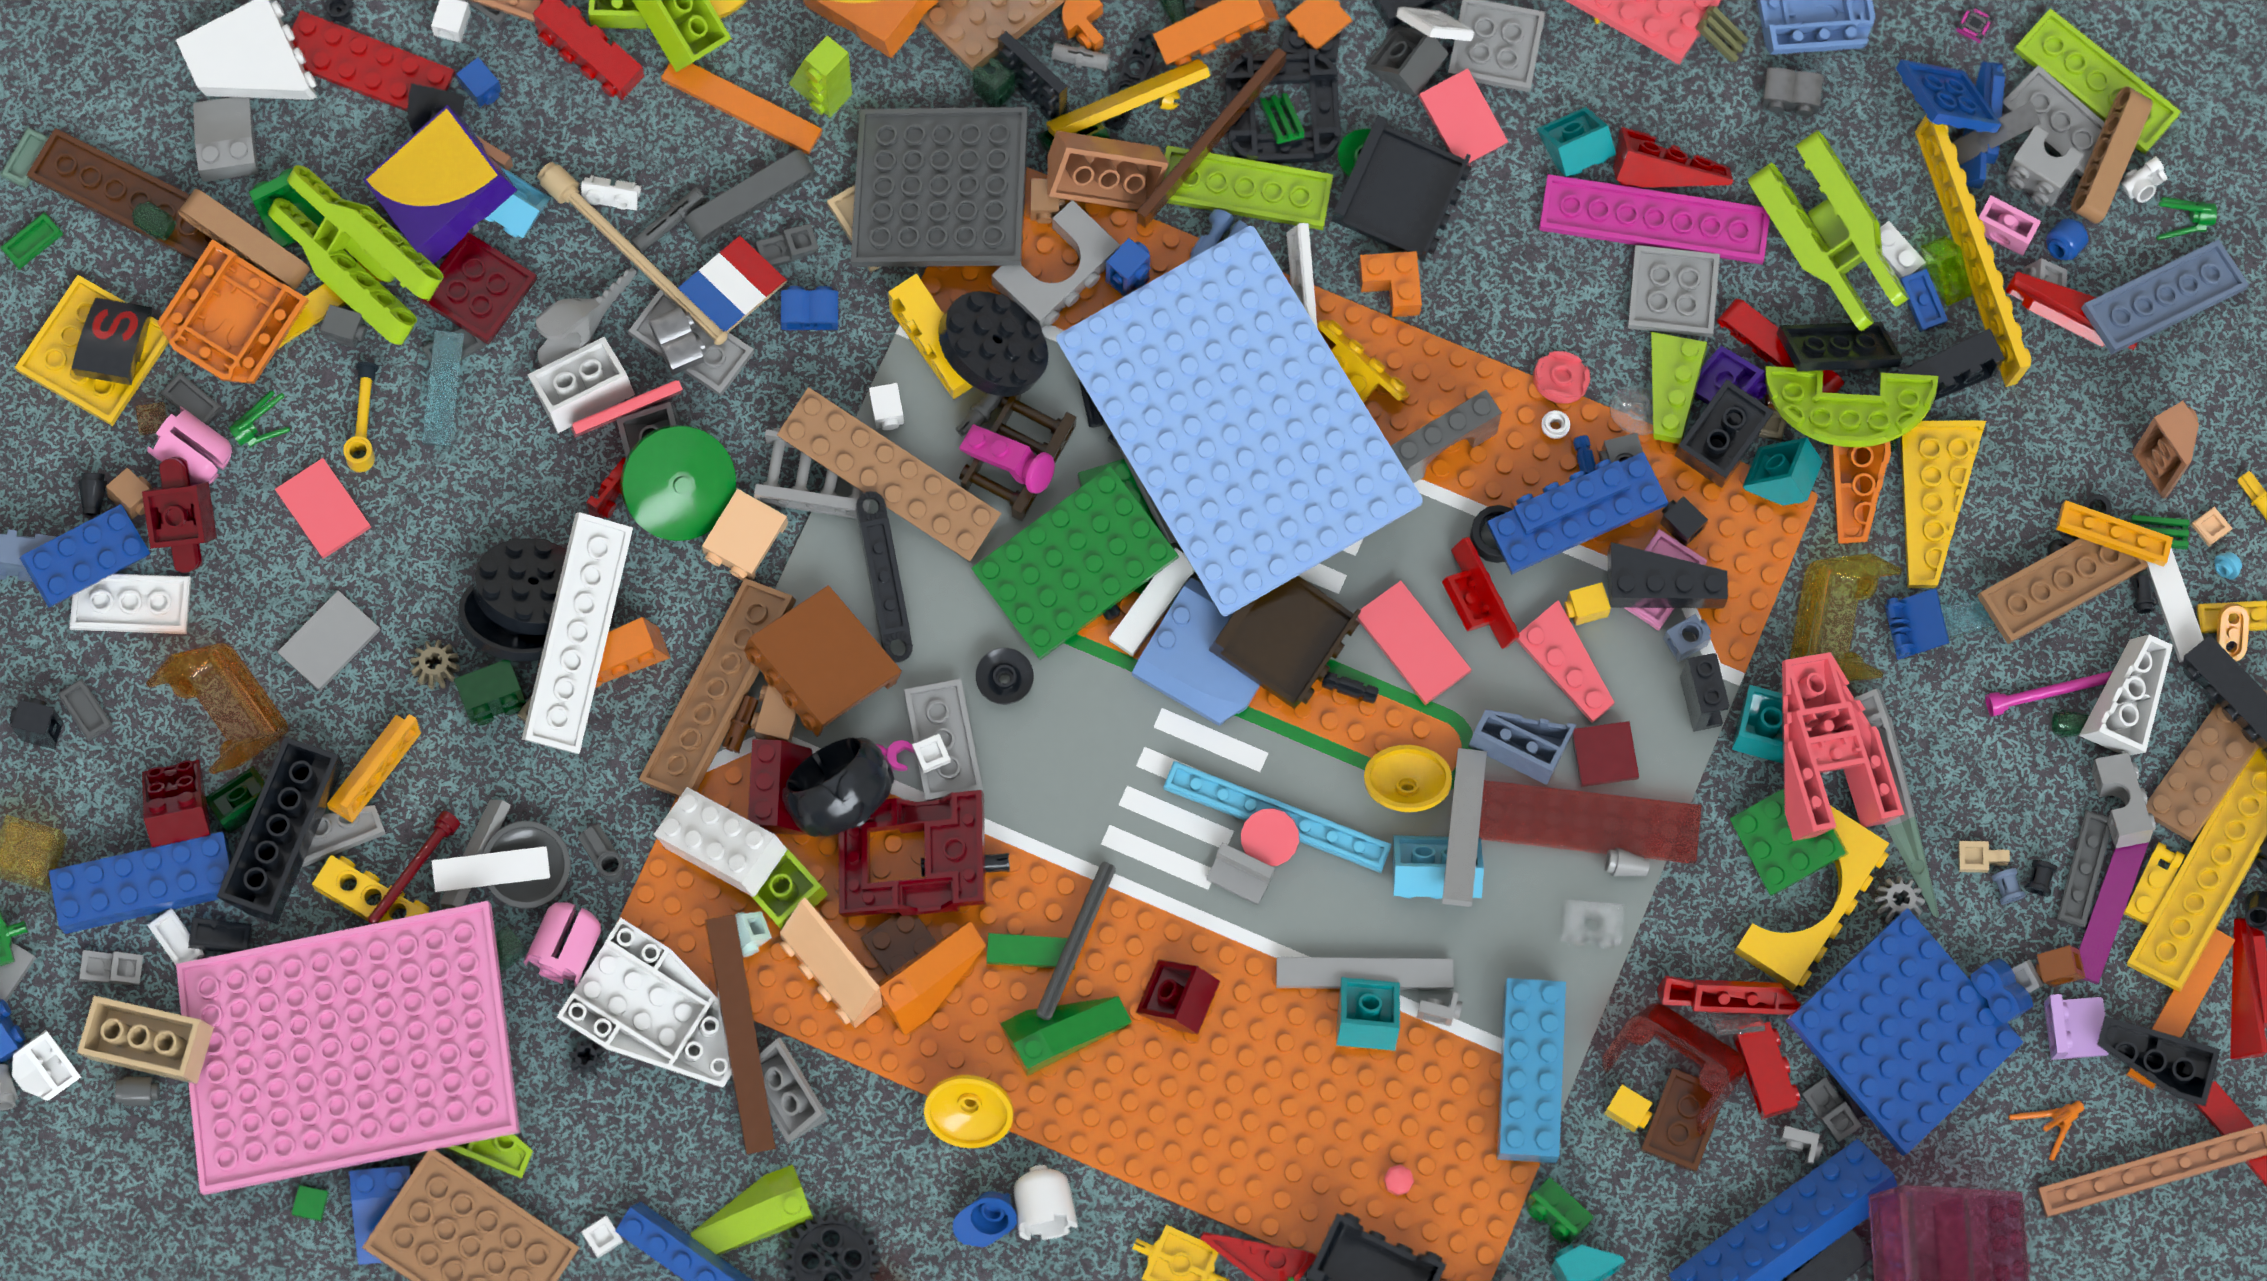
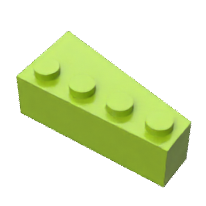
[789,35,852,118]

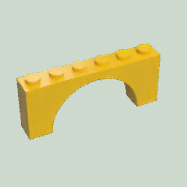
[1734,805,1889,991]

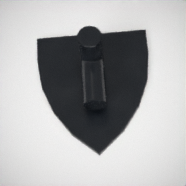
[407,83,466,134]

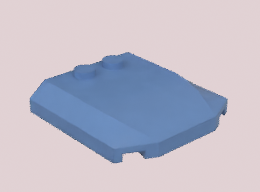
[1757,0,1875,55]
[1132,577,1260,726]

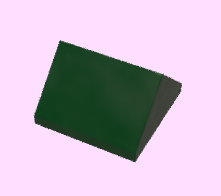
[206,766,265,834]

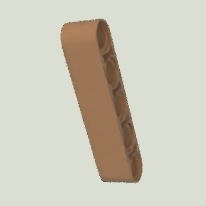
[2070,86,2152,224]
[178,189,310,291]

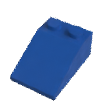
[349,1165,413,1265]

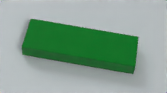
[986,933,1075,970]

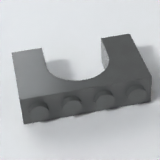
[1391,390,1502,483]

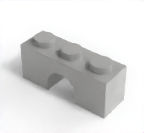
[2091,753,2156,849]

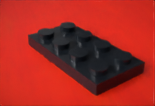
[1777,322,1903,371]

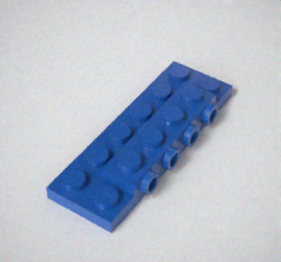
[1487,452,1669,575]

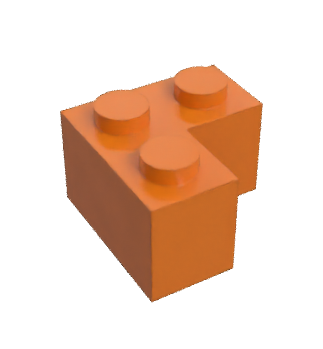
[1358,251,1422,317]

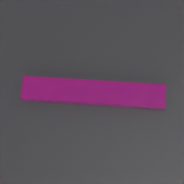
[2079,832,2153,985]

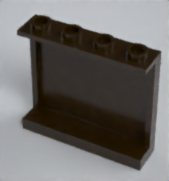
[1209,576,1361,709]

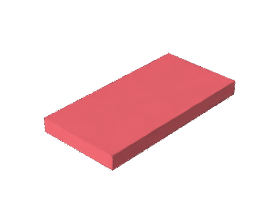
[571,380,683,438]
[1357,580,1472,705]

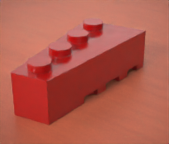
[533,0,644,100]

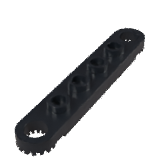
[856,491,913,663]

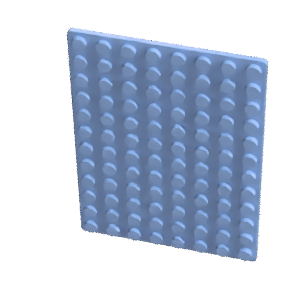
[1056,226,1423,616]

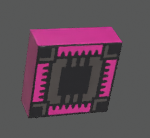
[1956,5,1994,43]

